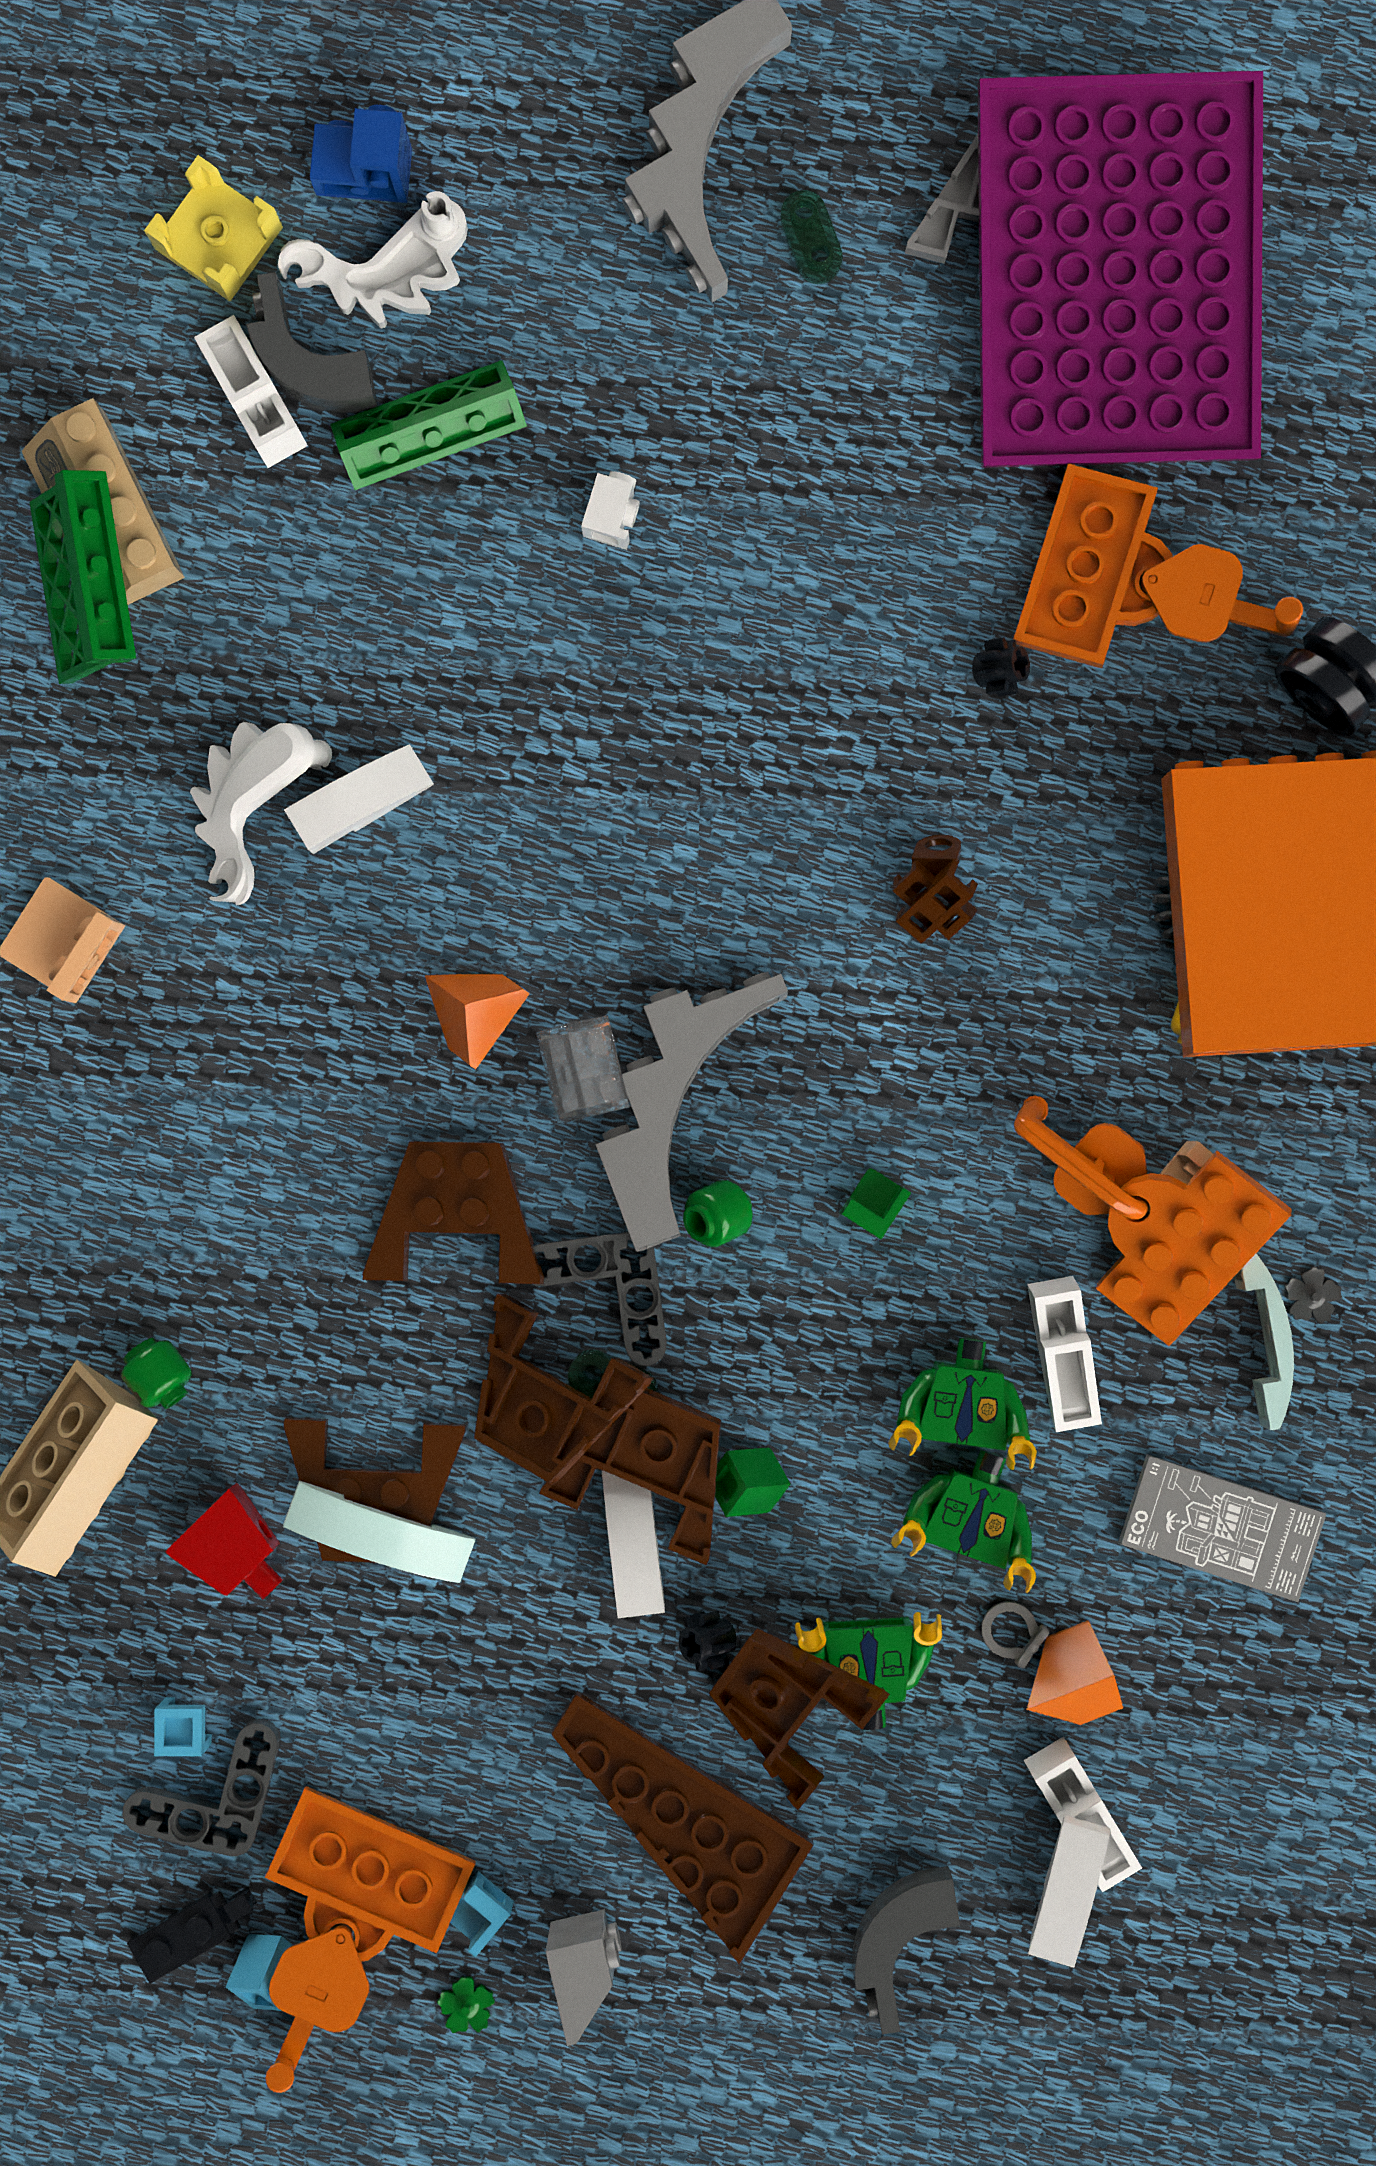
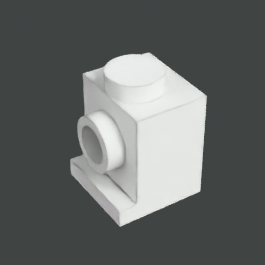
[581,471,640,550]

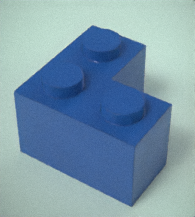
[310,105,412,203]

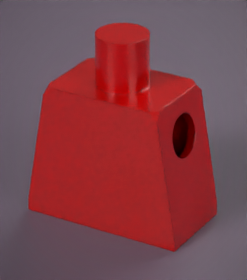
[165,1483,283,1600]

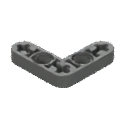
[533,1232,667,1366]
[122,1719,281,1856]

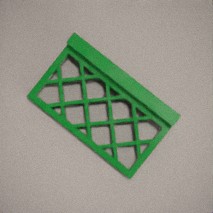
[29,470,136,684]

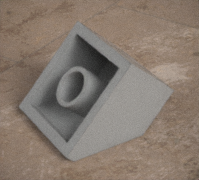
[545,1909,622,2046]

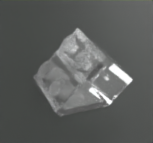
[536,1015,630,1124]

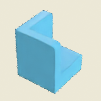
[154,1697,212,1756]
[450,1871,514,1957]
[226,1934,293,2011]

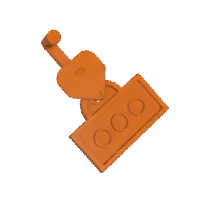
[1013,464,1303,669]
[1014,1095,1292,1346]
[265,1786,476,2093]

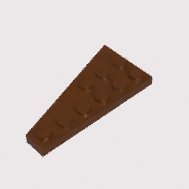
[551,1691,814,1964]

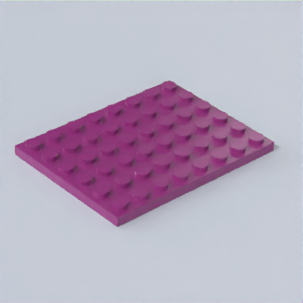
[978,71,1263,468]

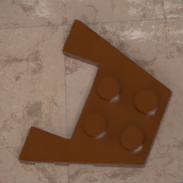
[363,1141,544,1284]
[474,1293,653,1483]
[539,1388,721,1565]
[284,1417,466,1563]
[709,1628,890,1810]

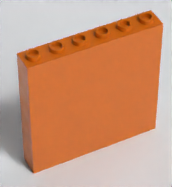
[1161,750,1376,1057]

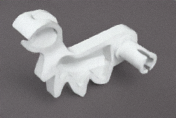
[278,191,468,328]
[190,722,332,905]

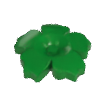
[437,1976,495,2034]

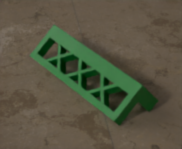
[330,360,527,490]

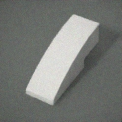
[194,315,308,468]
[284,744,434,854]
[1027,1276,1102,1432]
[602,1470,665,1618]
[1024,1737,1142,1892]
[1028,1815,1111,1968]

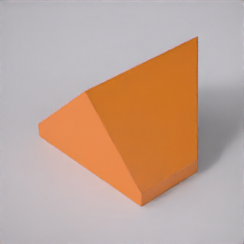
[425,974,530,1069]
[1026,1620,1123,1725]

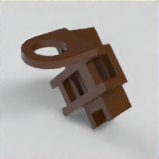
[892,835,978,944]

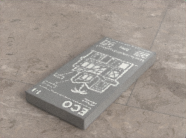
[1118,1454,1326,1602]

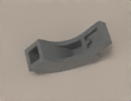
[247,272,378,413]
[852,1866,960,2035]

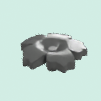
[1284,1267,1342,1324]

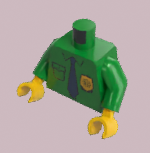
[889,1338,1037,1470]
[891,1449,1036,1593]
[795,1612,942,1730]

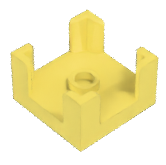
[144,155,283,301]

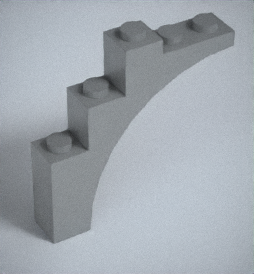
[622,0,792,302]
[595,972,788,1253]

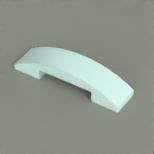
[1234,1254,1294,1430]
[283,1481,476,1583]

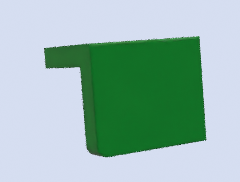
[839,1168,911,1240]
[715,1448,790,1517]

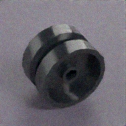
[1275,616,1376,736]

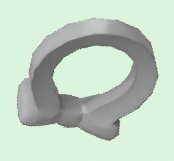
[981,1601,1049,1669]

